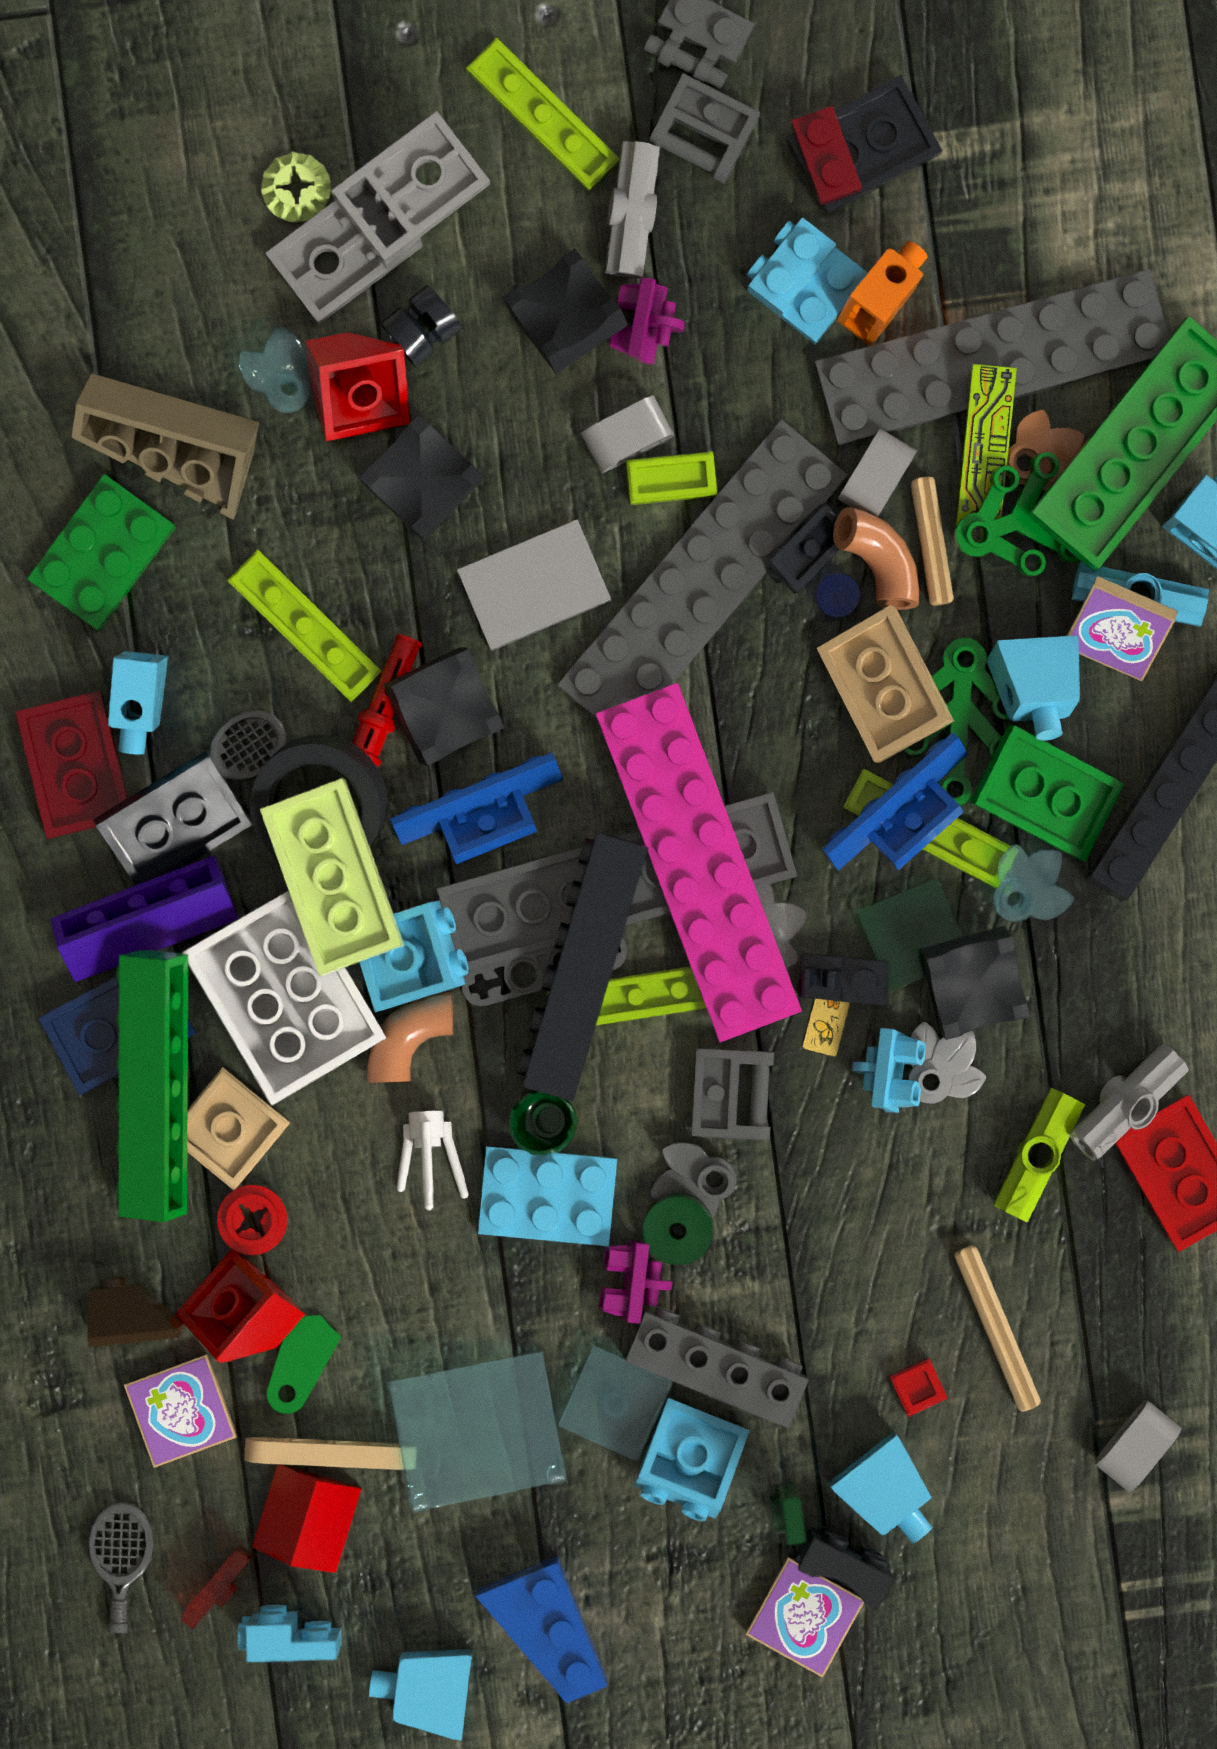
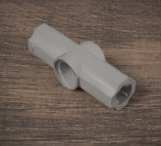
[605,141,660,278]
[1069,1043,1189,1161]

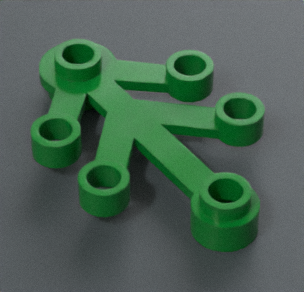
[954,452,1079,576]
[903,638,1009,806]

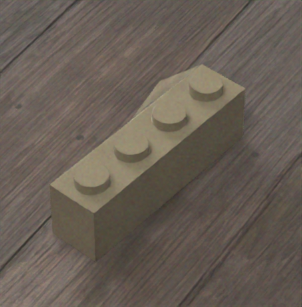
[72,374,259,520]

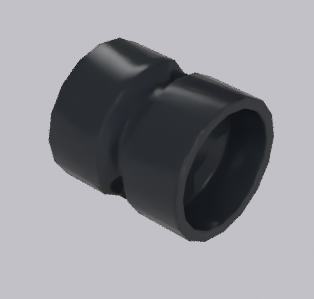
[380,285,463,367]

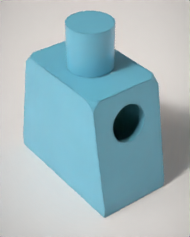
[987,636,1080,740]
[108,651,168,754]
[829,1431,932,1544]
[369,1649,472,1740]

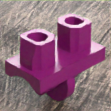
[610,277,685,365]
[598,1240,673,1324]

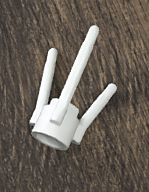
[397,1111,469,1210]

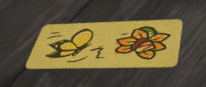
[803,999,850,1056]

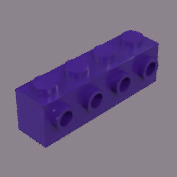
[50,855,239,982]

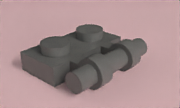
[644,0,755,90]

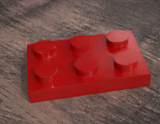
[1115,1094,1217,1253]

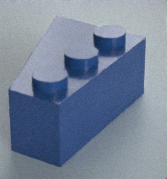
[476,1556,608,1703]

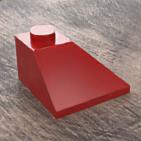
[305,332,410,441]
[175,1249,305,1363]

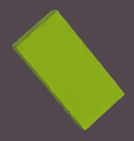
[626,452,717,505]

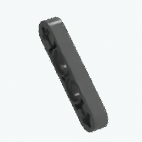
[462,938,627,1006]

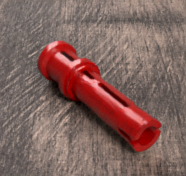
[352,634,422,767]

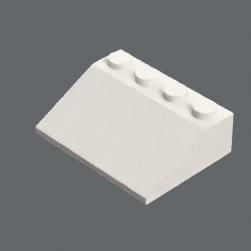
[182,891,386,1106]

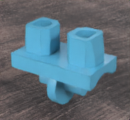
[852,1028,926,1113]

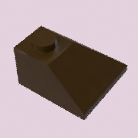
[87,1277,186,1347]

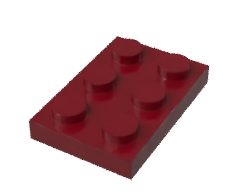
[15,691,128,839]

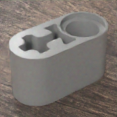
[581,395,674,473]
[838,428,917,517]
[1094,1400,1182,1492]

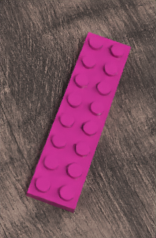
[596,683,802,1042]

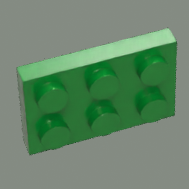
[27,474,176,632]
[970,724,1124,862]

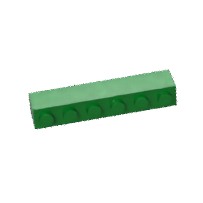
[116,950,188,1223]

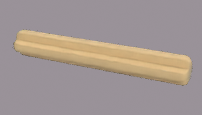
[954,1245,1041,1412]

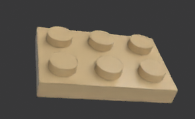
[817,605,954,764]

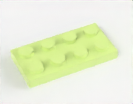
[260,779,404,976]

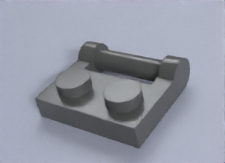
[648,73,760,184]
[691,1048,775,1140]

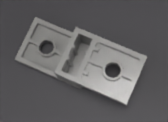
[265,111,490,325]

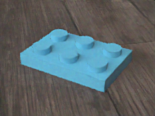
[478,1146,617,1246]

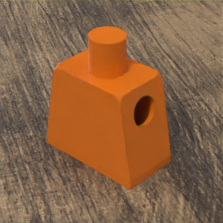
[836,241,927,346]

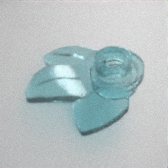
[239,327,311,413]
[993,844,1074,922]

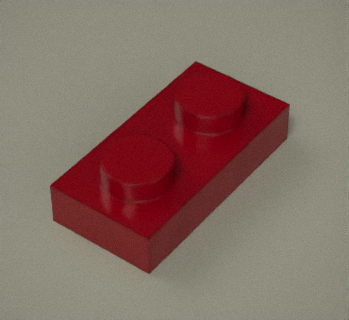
[791,106,862,205]

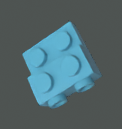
[746,217,868,344]
[360,901,469,1012]
[633,1398,750,1521]
[238,1605,342,1662]

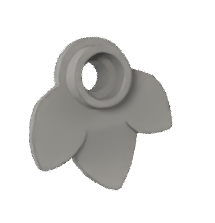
[908,1022,986,1104]

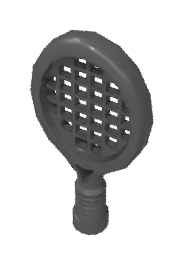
[209,710,287,781]
[88,1501,154,1633]

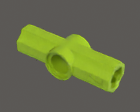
[993,1087,1086,1223]

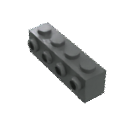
[625,1306,809,1429]

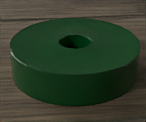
[643,1193,714,1265]

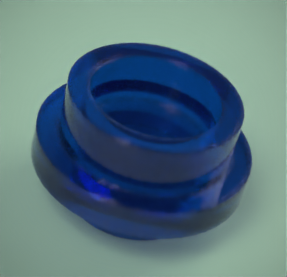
[816,574,860,618]

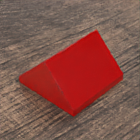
[252,1464,362,1573]

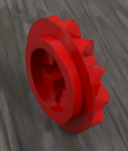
[217,1185,288,1255]

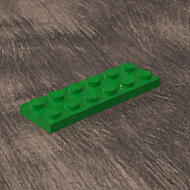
[1027,316,1217,572]

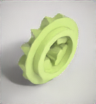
[261,152,331,222]

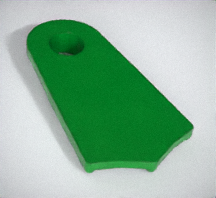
[267,1315,341,1414]

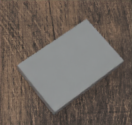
[457,519,611,651]

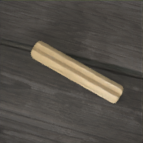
[911,477,954,606]

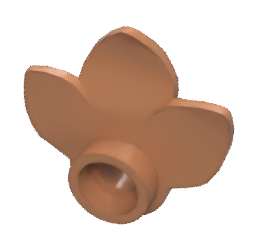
[1006,410,1084,492]

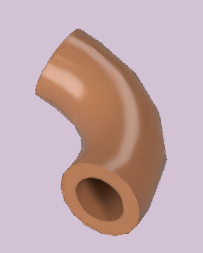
[833,507,919,610]
[367,992,453,1083]

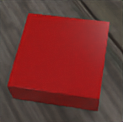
[889,1357,948,1417]

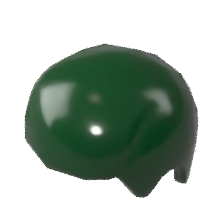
[509,1090,578,1156]

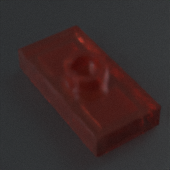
[181,1545,252,1630]

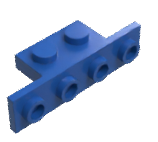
[822,732,968,871]
[390,752,563,864]

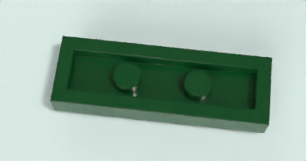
[770,1482,806,1545]

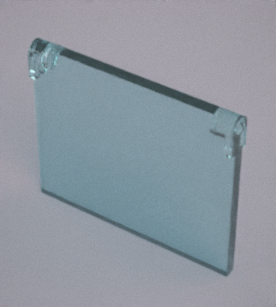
[388,1352,566,1513]

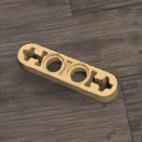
[244,1437,416,1470]

